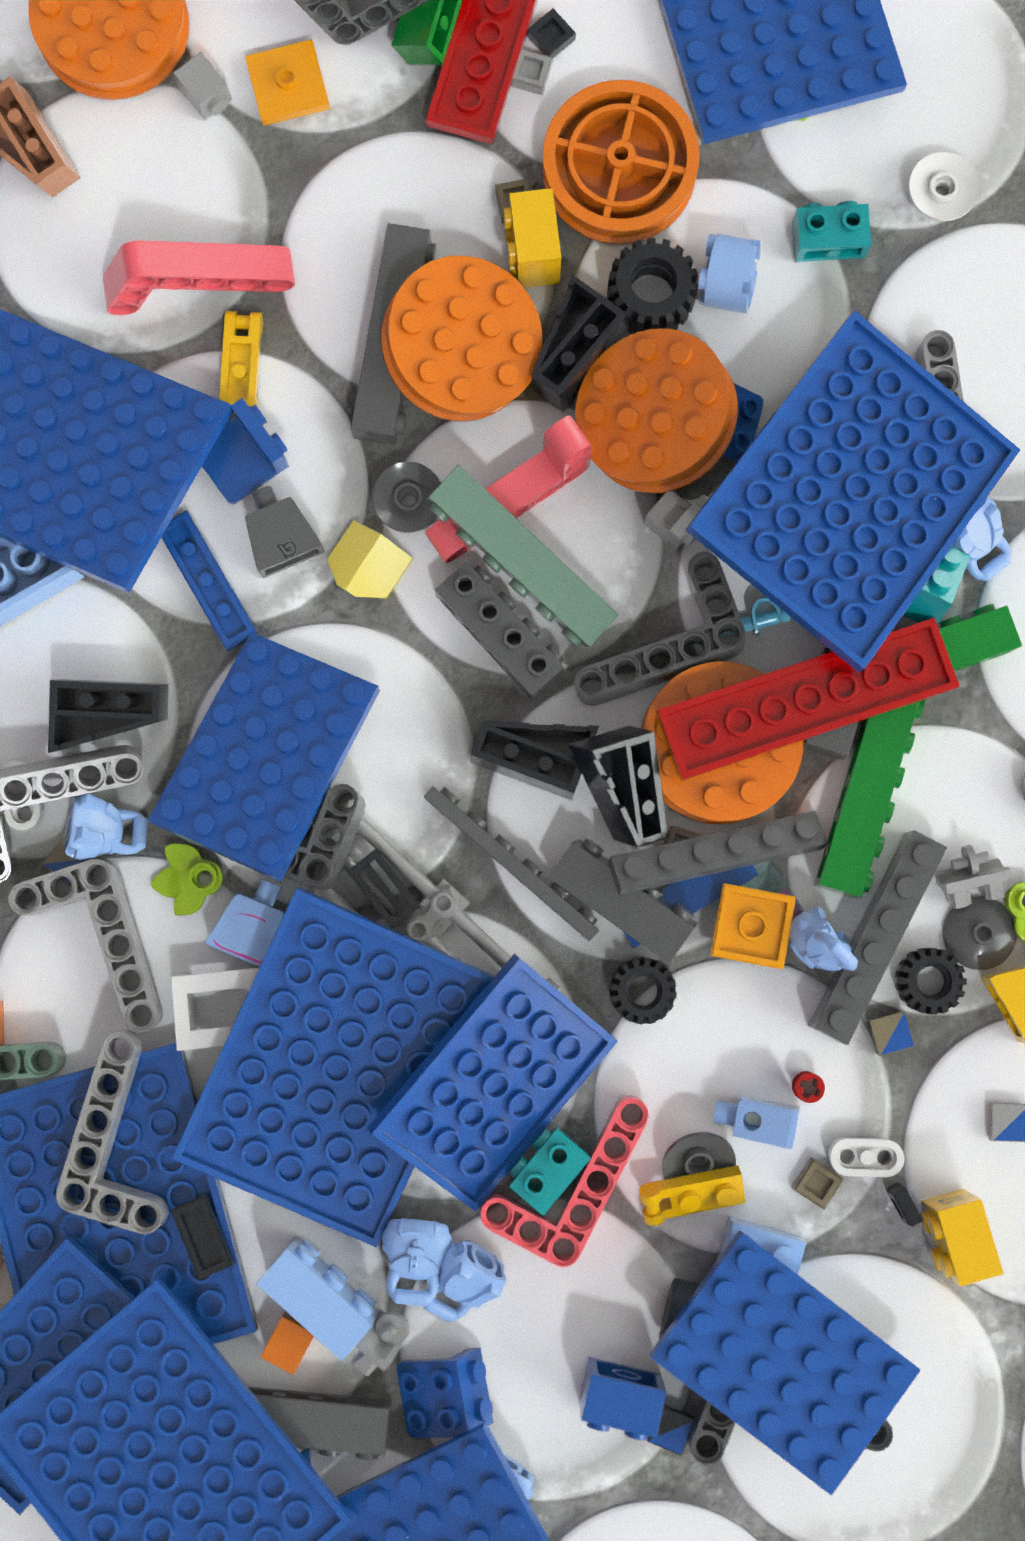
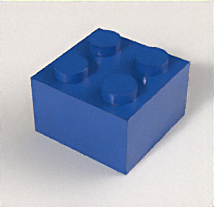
[579,1357,667,1440]

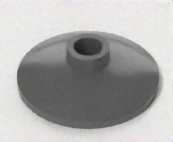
[372,462,441,533]
[943,897,1016,970]
[662,1132,736,1179]

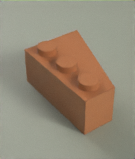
[0,76,81,198]

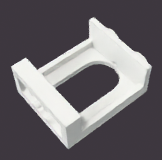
[171,967,260,1051]

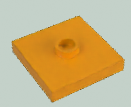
[245,39,330,126]
[709,883,796,970]

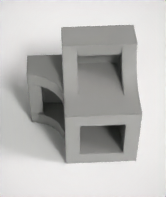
[644,491,709,551]

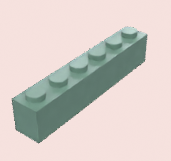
[427,464,619,647]

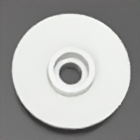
[908,151,980,221]

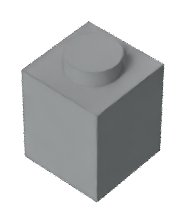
[173,52,232,120]

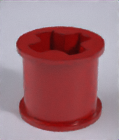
[792,1071,825,1103]

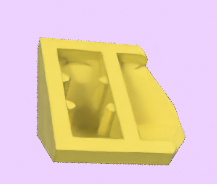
[327,520,413,599]

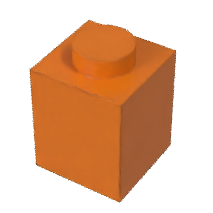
[260,1311,314,1375]

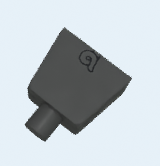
[245,486,325,579]

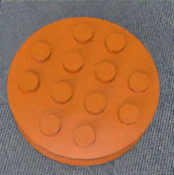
[28,0,190,100]
[542,80,700,244]
[381,255,543,422]
[575,328,738,493]
[641,661,803,825]

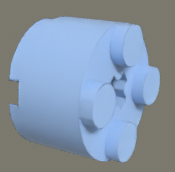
[698,234,761,313]

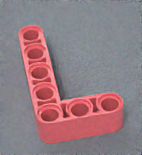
[103,241,295,315]
[425,416,592,563]
[480,1095,649,1267]

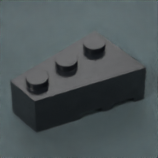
[531,274,630,412]
[48,679,169,753]
[470,721,599,800]
[568,726,668,847]

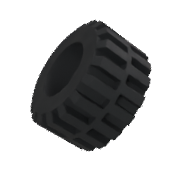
[607,238,698,334]

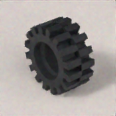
[895,948,967,1015]
[609,958,677,1025]

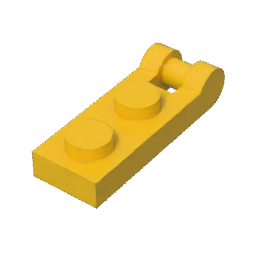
[219,311,263,408]
[639,1165,746,1226]

